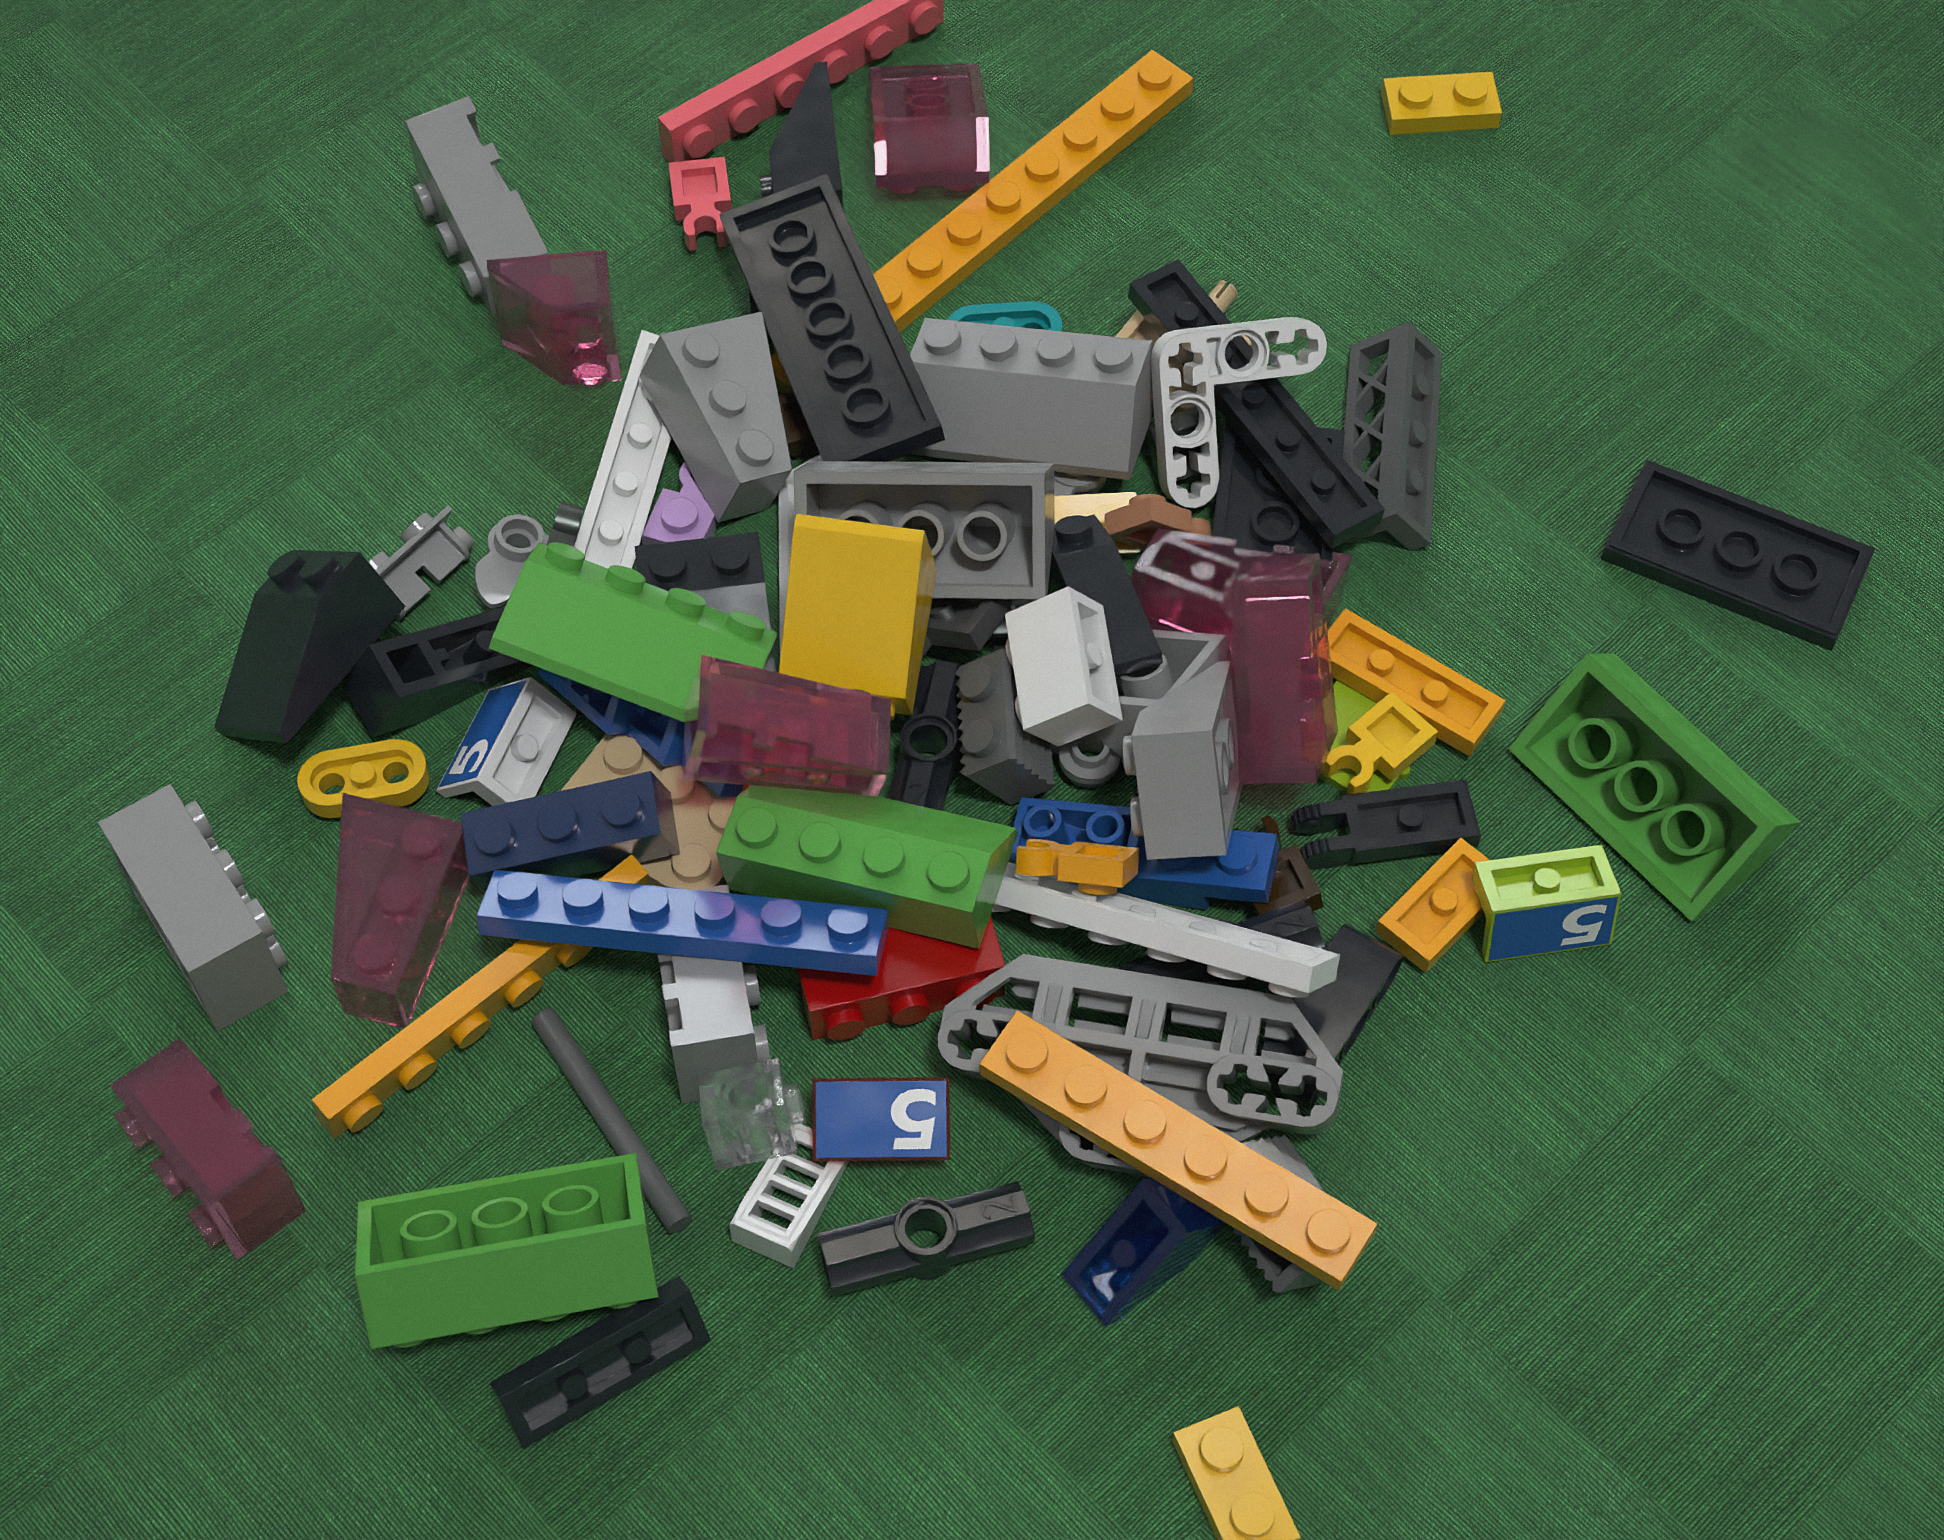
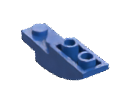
[1010,797,1280,910]

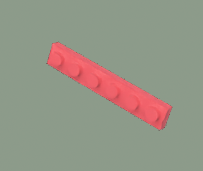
[658,0,943,163]

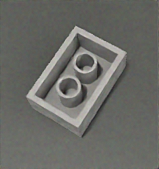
[98,784,288,1032]

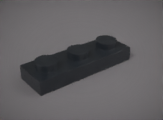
[490,1276,712,1449]

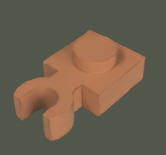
[1104,494,1212,557]

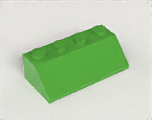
[488,542,778,741]
[1508,653,1800,922]
[716,772,1018,949]

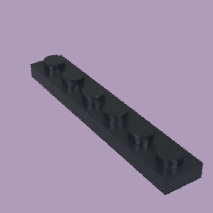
[1128,259,1385,549]

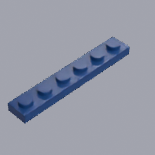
[476,870,889,976]

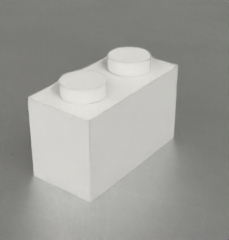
[1005,586,1123,747]

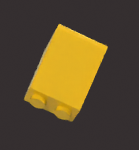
[778,514,937,721]

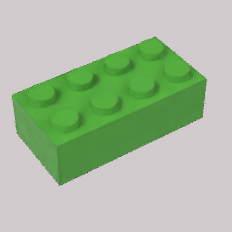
[355,1153,658,1349]

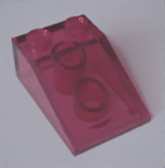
[870,63,989,193]

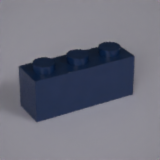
[460,771,680,890]

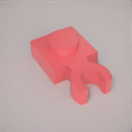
[669,157,731,250]

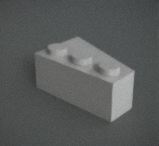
[405,96,555,315]
[640,312,792,522]
[658,884,771,1104]

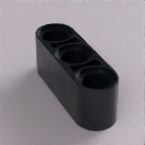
[1257,923,1404,1109]

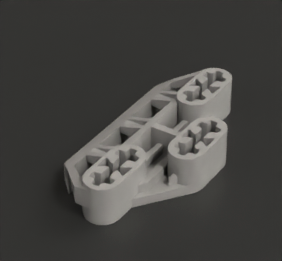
[938,954,1344,1178]

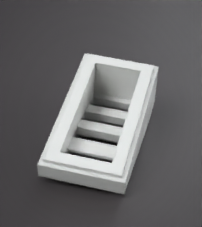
[729,1120,850,1269]

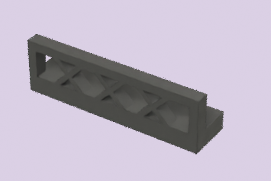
[1343,321,1442,551]

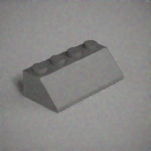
[909,318,1154,480]
[794,461,1055,599]

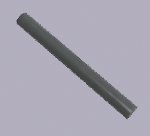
[531,1008,692,1234]

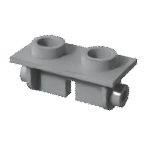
[369,505,474,621]

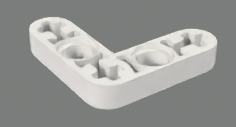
[1151,317,1327,508]

